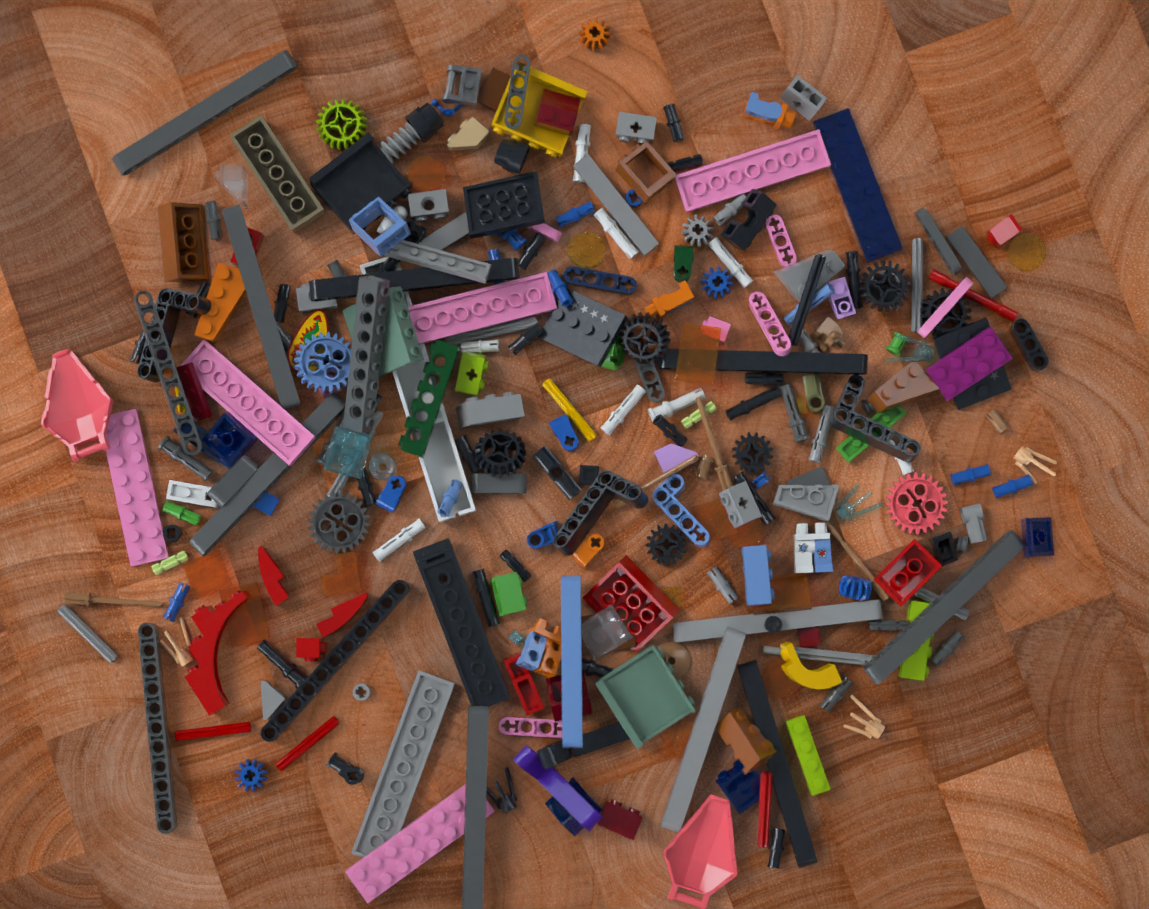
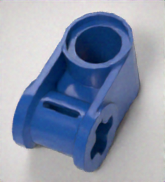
[548,414,579,452]
[376,475,406,513]
[526,521,559,549]

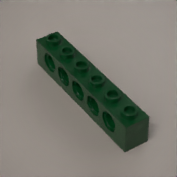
[398,340,460,458]

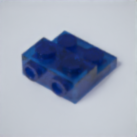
[715,759,761,814]

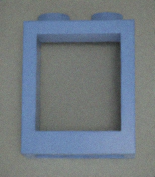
[349,197,411,257]

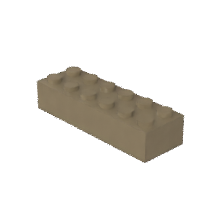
[229,115,326,234]

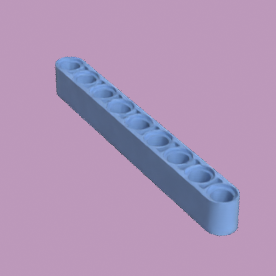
[561,576,583,748]

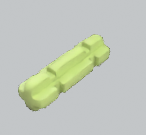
[681,401,716,429]
[151,551,189,575]

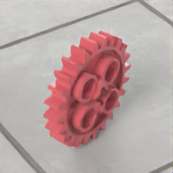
[885,472,948,535]

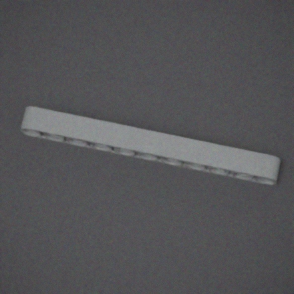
[672,599,883,642]
[660,627,746,833]

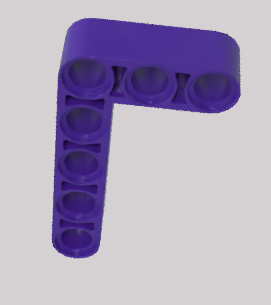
[513,745,603,832]

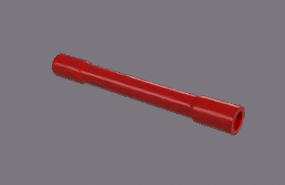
[928,269,1018,322]

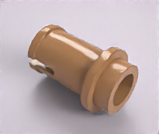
[985,408,1009,434]
[695,454,714,479]

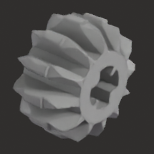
[681,215,714,248]

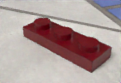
[176,362,212,422]

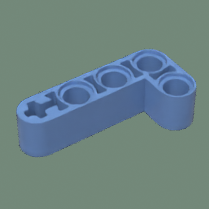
[653,474,711,548]

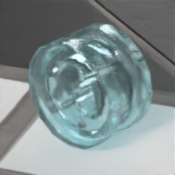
[507,629,525,647]

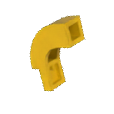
[780,642,842,689]

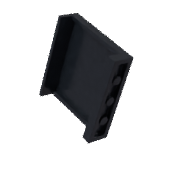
[309,133,413,235]

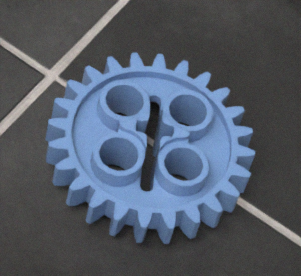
[294,332,351,394]

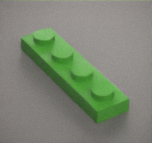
[835,406,907,463]

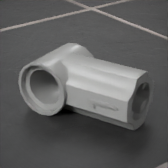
[960,503,987,544]

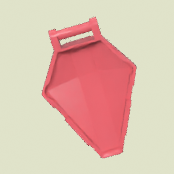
[41,349,114,462]
[663,794,737,909]

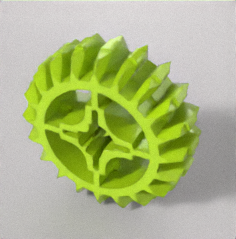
[316,99,368,150]

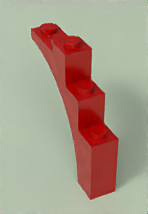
[185,590,251,716]

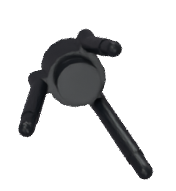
[486,767,518,813]

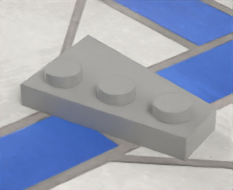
[773,485,839,522]

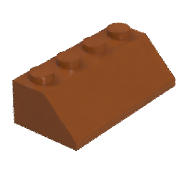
[158,202,209,283]

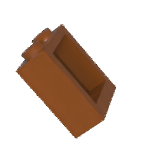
[615,141,677,204]

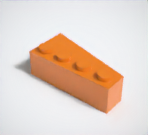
[194,262,247,343]

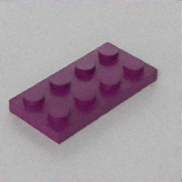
[926,326,1012,401]

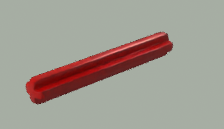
[275,716,340,771]
[175,722,252,741]
[757,771,772,848]

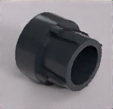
[405,103,444,143]
[494,139,530,175]

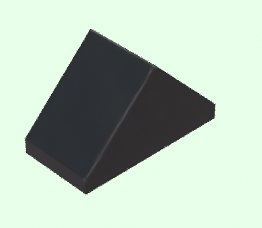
[928,531,958,566]

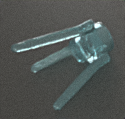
[884,334,934,363]
[835,484,884,522]

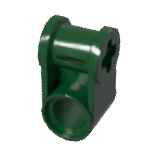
[673,245,694,283]

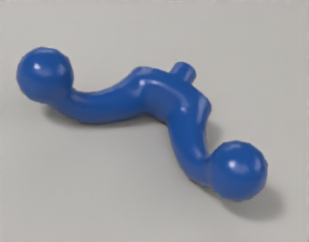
[431,99,465,117]

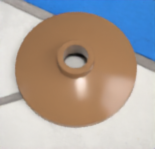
[659,642,691,680]

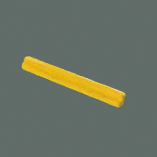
[543,379,597,442]

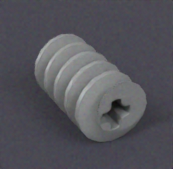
[379,122,421,164]

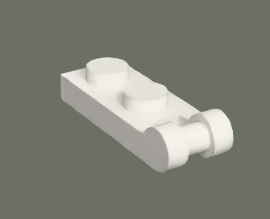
[166,480,220,508]

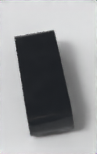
[1009,319,1049,372]
[537,740,571,769]

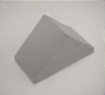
[261,680,287,720]

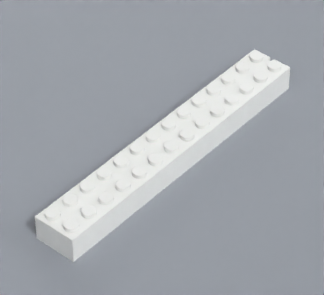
[360,257,476,523]

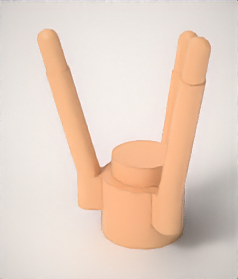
[1013,446,1057,484]
[159,617,195,667]
[843,695,885,739]

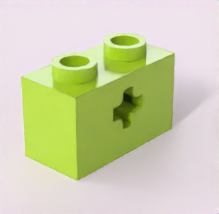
[455,351,489,395]

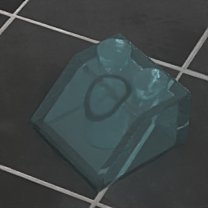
[323,426,372,479]

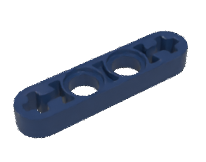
[564,266,637,295]

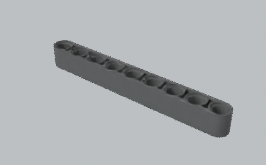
[134,290,202,455]

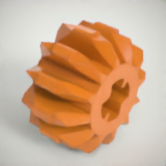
[579,18,611,51]

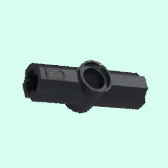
[533,446,582,500]

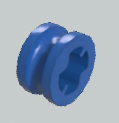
[625,189,642,207]
[752,471,771,489]

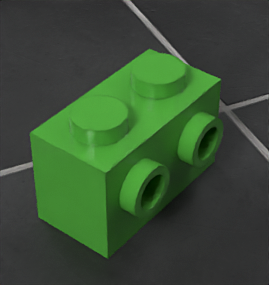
[491,572,527,617]

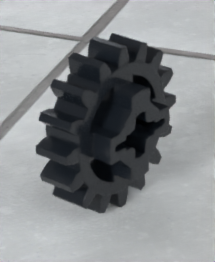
[732,432,773,474]
[645,524,687,566]

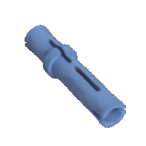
[784,282,835,326]

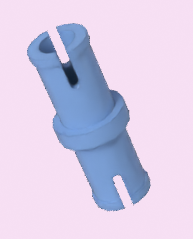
[438,479,463,517]

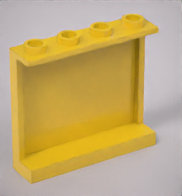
[490,61,588,158]

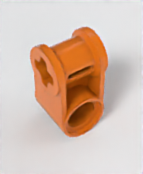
[571,534,604,568]

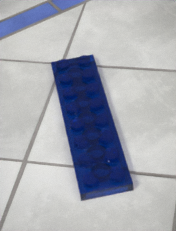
[813,108,903,263]

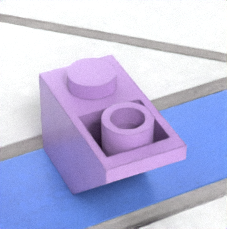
[824,277,856,319]
[653,444,698,473]

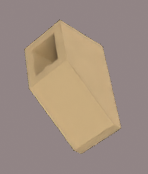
[447,117,490,151]

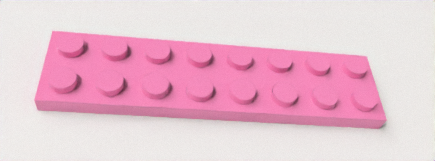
[675,129,831,213]
[408,272,557,345]
[180,339,316,466]
[106,409,169,567]
[345,784,495,903]

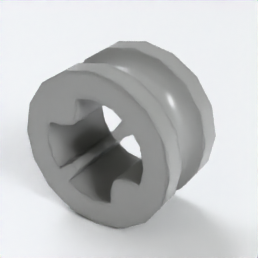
[353,683,371,701]

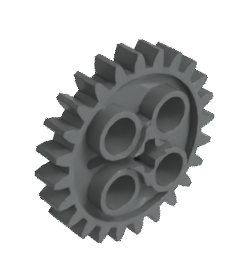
[307,491,370,554]

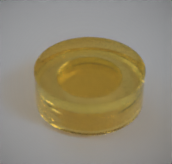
[797,395,808,415]

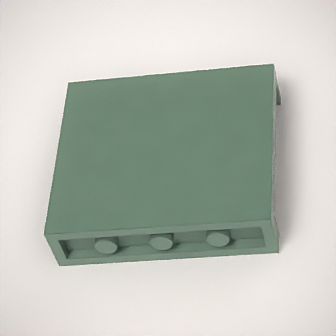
[343,286,424,380]
[594,645,696,749]

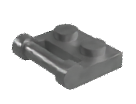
[442,65,482,106]

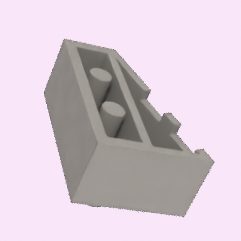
[773,249,845,302]
[456,392,524,430]

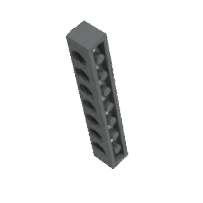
[343,276,390,433]

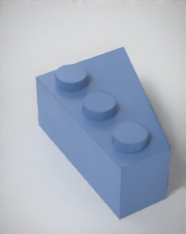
[741,545,775,606]

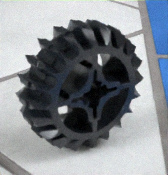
[859,260,911,312]
[920,288,971,337]
[619,312,671,363]
[474,428,527,478]

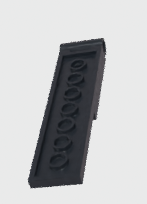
[413,538,510,707]

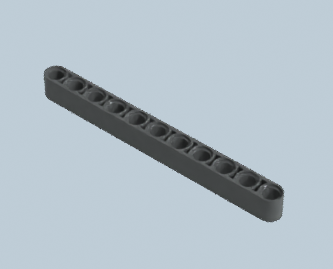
[112,50,298,176]
[221,204,301,410]
[189,392,346,556]
[863,530,1025,684]
[138,623,177,834]
[462,706,489,909]

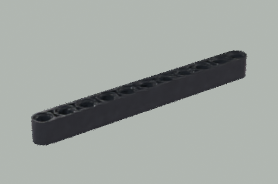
[309,258,520,302]
[658,349,868,375]
[260,580,410,742]
[737,659,818,868]

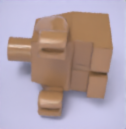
[811,317,846,352]

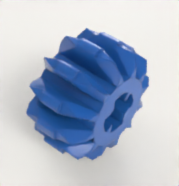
[701,266,734,299]
[839,575,872,600]
[235,759,268,792]

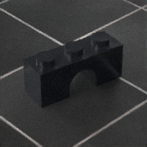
[720,189,777,251]

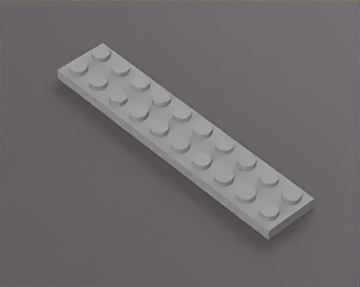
[351,670,455,858]

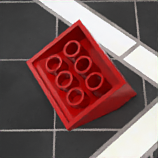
[582,555,680,653]

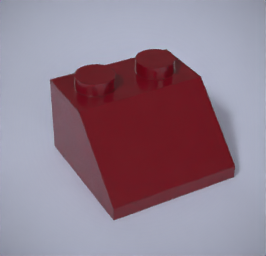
[534,89,580,136]
[546,672,593,722]
[598,799,643,841]

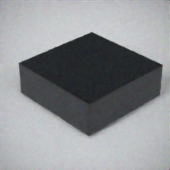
[579,465,599,485]

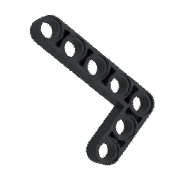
[137,288,211,383]
[830,374,921,462]
[553,470,648,556]

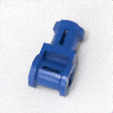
[496,229,527,252]

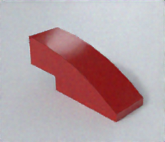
[258,546,291,606]
[316,593,369,638]
[503,652,544,716]

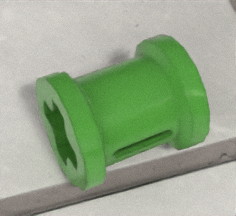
[885,332,909,357]

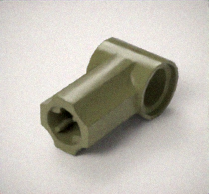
[802,374,825,414]

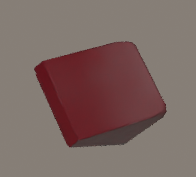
[798,626,820,648]

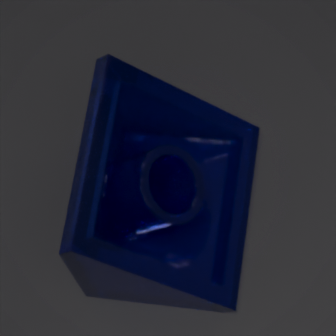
[1021,517,1054,558]

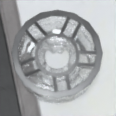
[369,453,397,481]

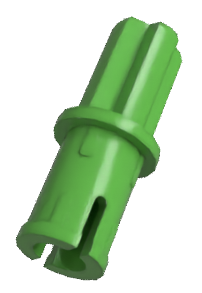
[163,501,201,525]

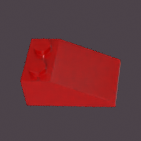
[873,539,943,607]

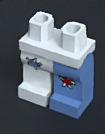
[793,523,833,573]

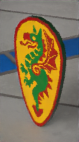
[287,309,329,373]

